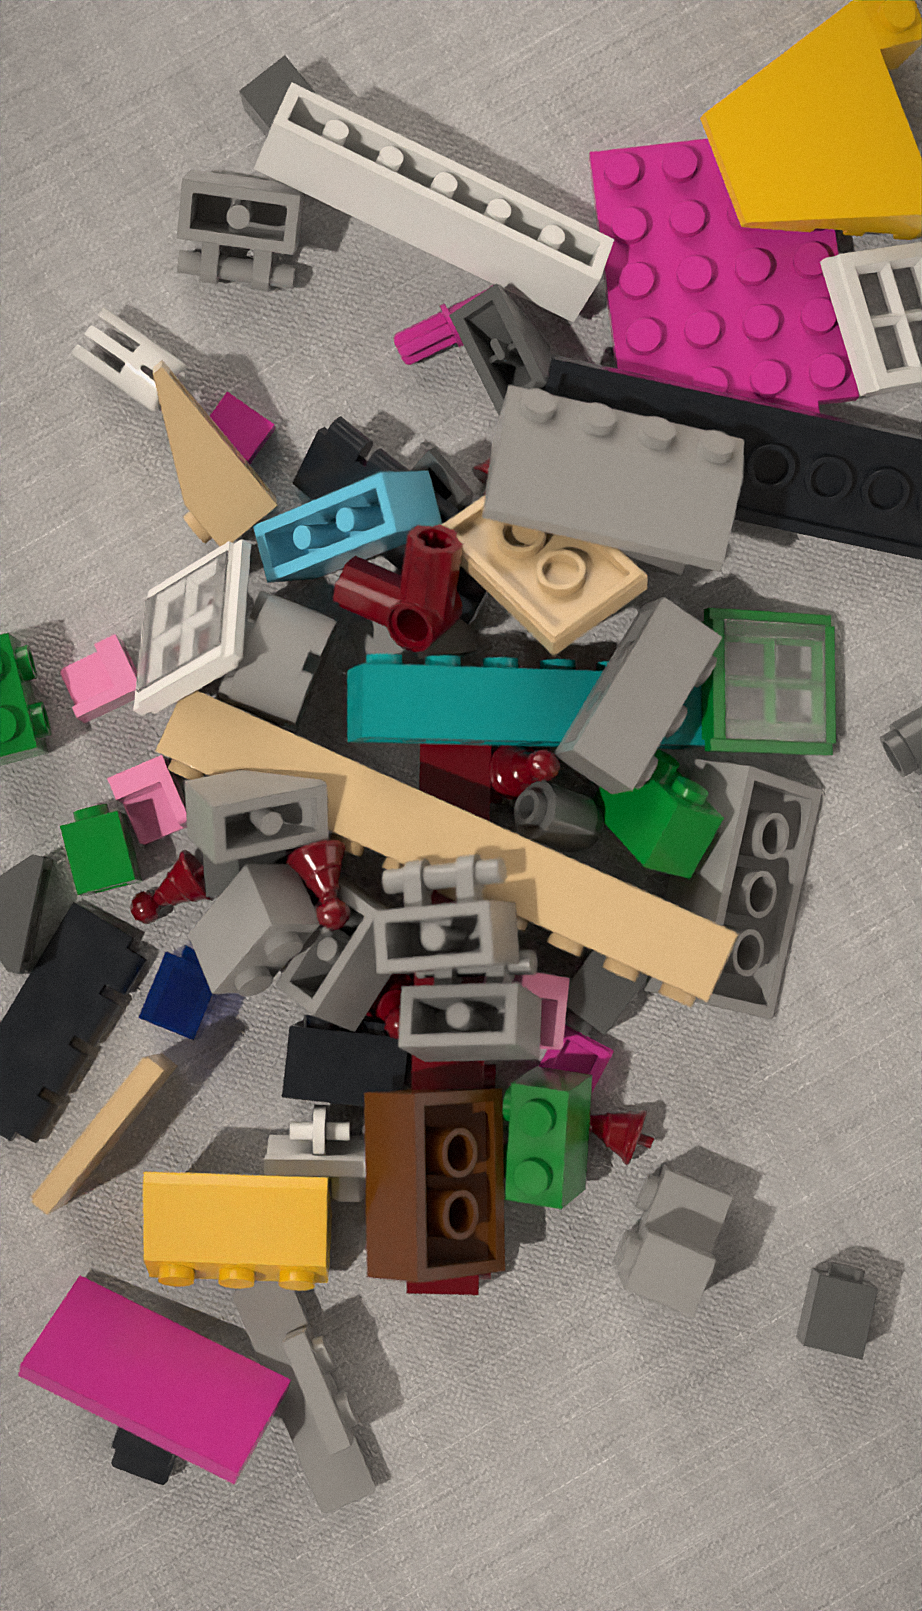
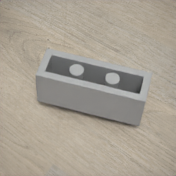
[554,597,722,794]

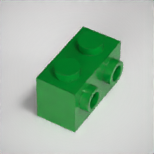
[0,633,52,766]
[593,749,724,879]
[503,1066,592,1210]

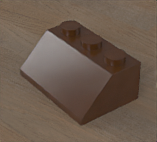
[364,1088,505,1283]

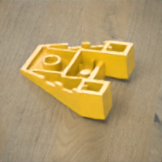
[700,0,922,240]

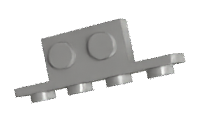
[232,1281,376,1513]

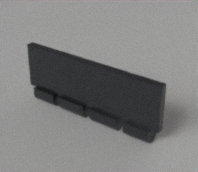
[292,416,489,625]
[0,902,148,1143]

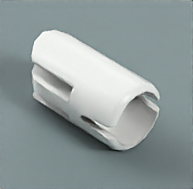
[71,307,187,412]

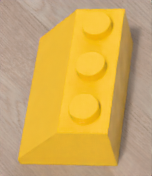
[143,1172,332,1291]

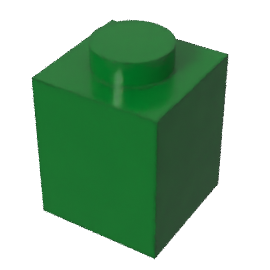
[60,804,143,897]

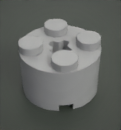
[217,591,338,729]

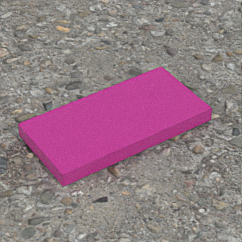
[18,1275,291,1485]

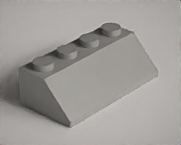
[482,385,744,572]
[644,759,822,1020]

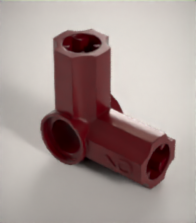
[333,524,463,653]

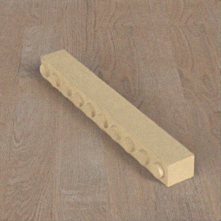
[155,690,739,1008]

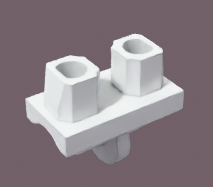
[264,1105,366,1202]

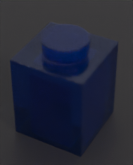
[138,945,218,1040]

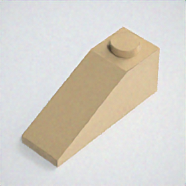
[153,360,278,547]

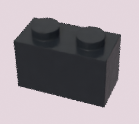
[282,1015,409,1106]

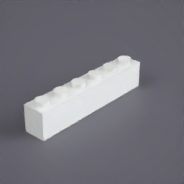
[254,82,614,322]

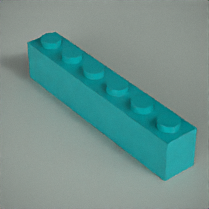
[347,653,705,750]

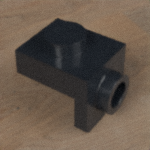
[111,1426,177,1485]

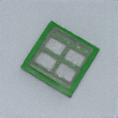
[701,608,836,756]

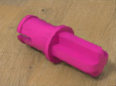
[393,284,494,365]

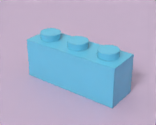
[253,471,442,583]

